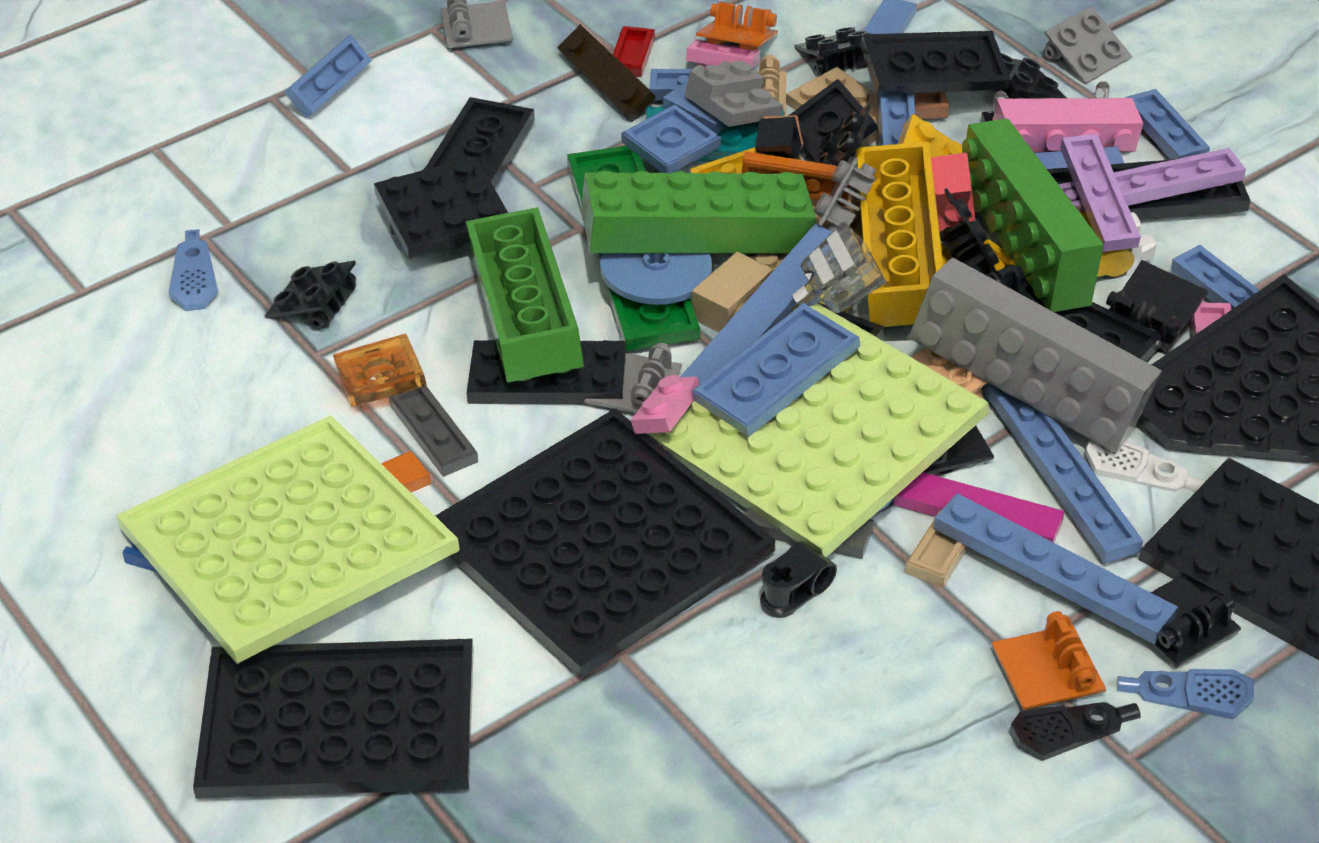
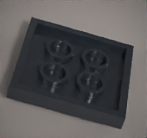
[374,156,508,259]

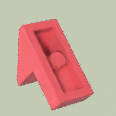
[931,152,975,231]

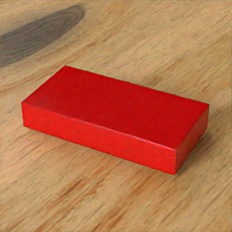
[613,26,655,78]

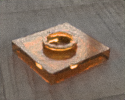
[333,334,427,407]

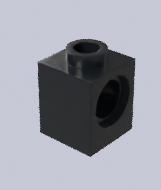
[755,116,801,160]

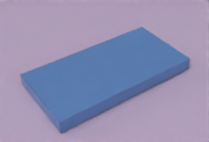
[692,303,861,437]

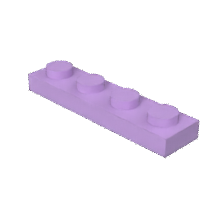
[1060,134,1141,252]

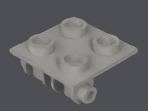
[440,0,513,48]
[1044,6,1133,84]
[814,156,876,236]
[584,343,682,413]

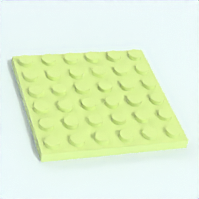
[649,300,989,557]
[116,415,460,664]

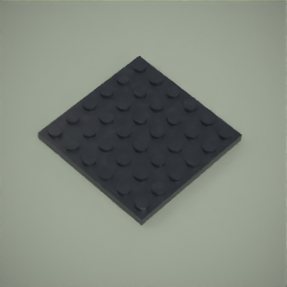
[435,408,775,678]

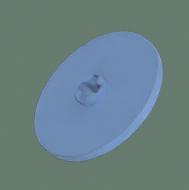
[600,253,712,305]

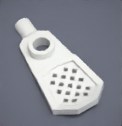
[1085,439,1205,492]

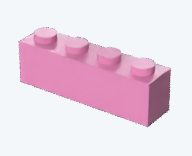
[993,98,1143,152]

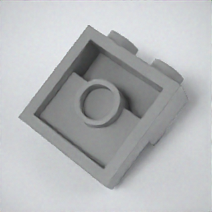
[685,61,783,127]

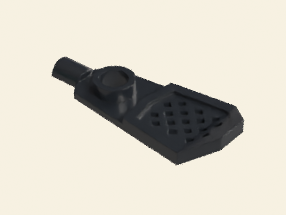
[1010,702,1141,761]

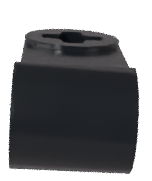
[760,541,837,618]

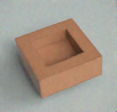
[914,92,949,120]

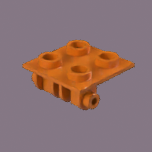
[696,1,778,50]
[991,611,1106,710]

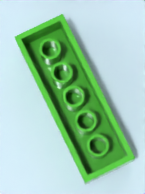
[962,118,1104,312]
[581,171,816,253]
[466,207,584,383]

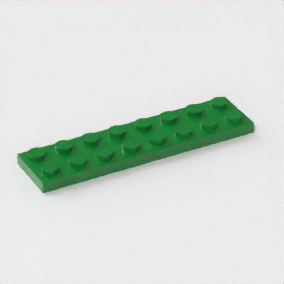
[567,146,700,351]

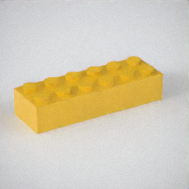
[856,141,943,327]

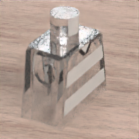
[792,221,887,313]

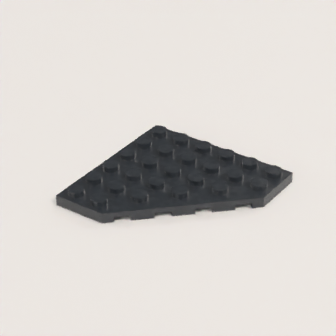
[1138,274,1319,463]

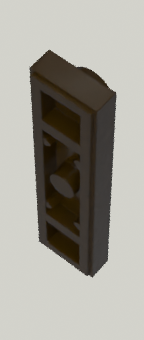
[557,24,656,121]

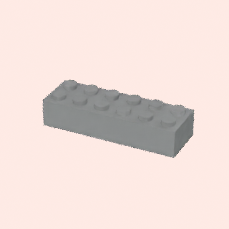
[908,257,1162,453]

